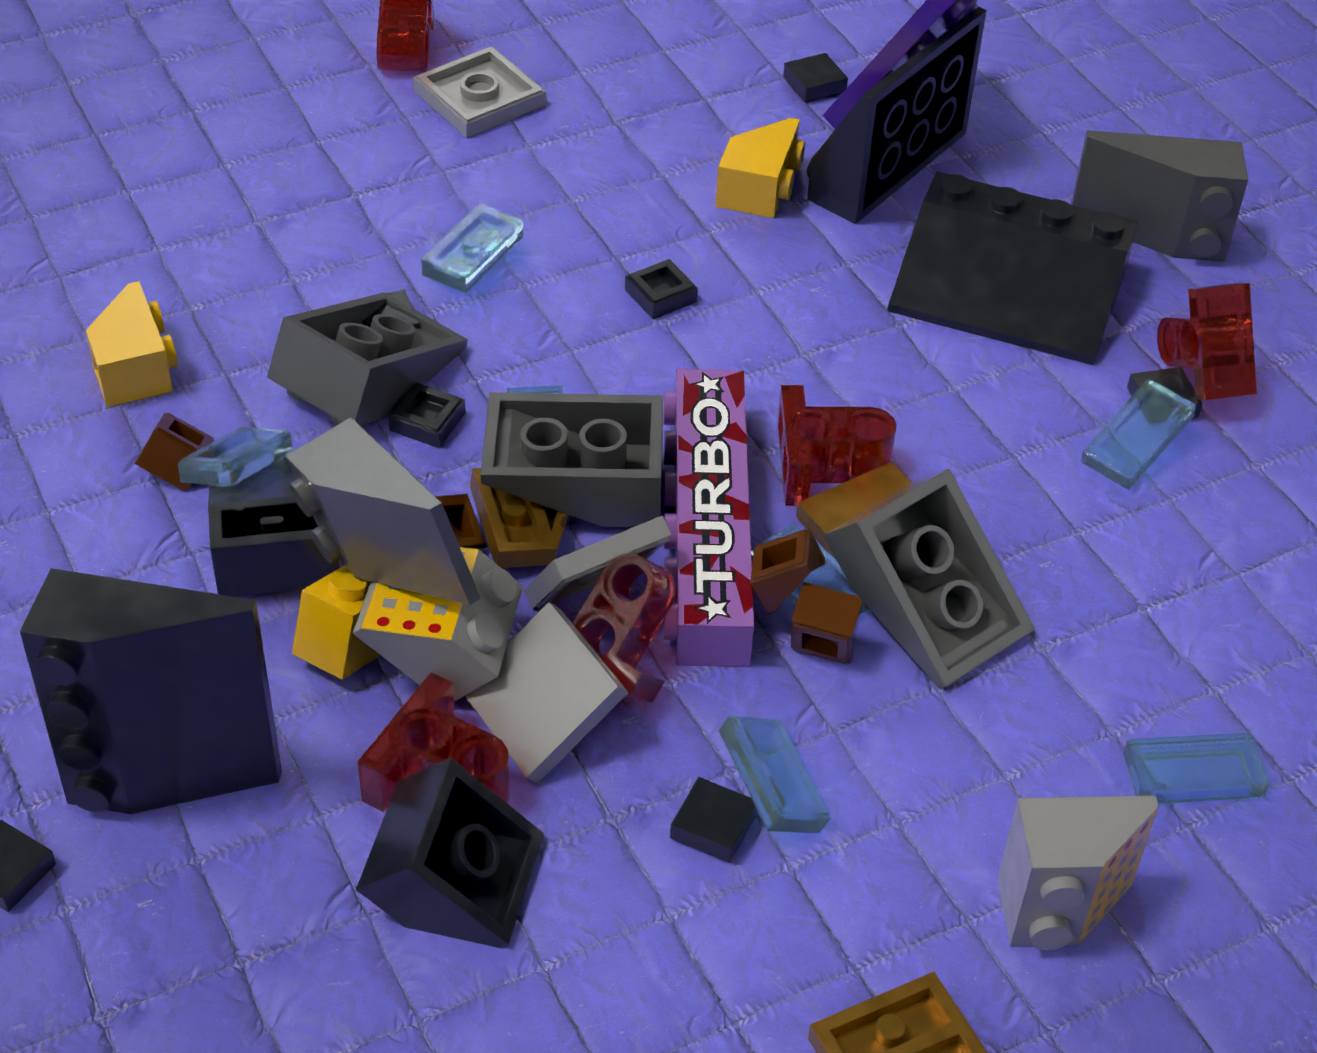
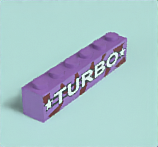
[664,369,754,667]

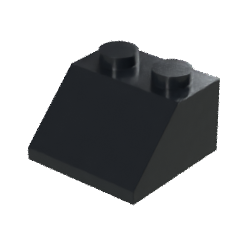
[356,758,544,948]

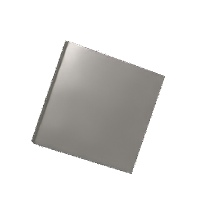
[413,46,546,138]
[523,515,672,610]
[465,602,629,783]

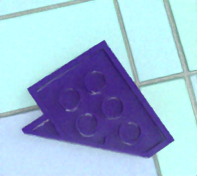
[822,0,977,129]

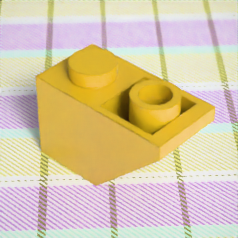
[715,118,806,218]
[86,281,178,407]
[292,566,380,680]

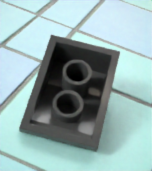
[1071,130,1248,262]
[267,292,468,426]
[480,392,663,527]
[285,417,481,605]
[823,469,1035,688]

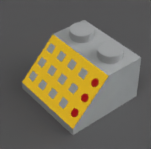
[353,547,523,706]
[997,796,1159,950]

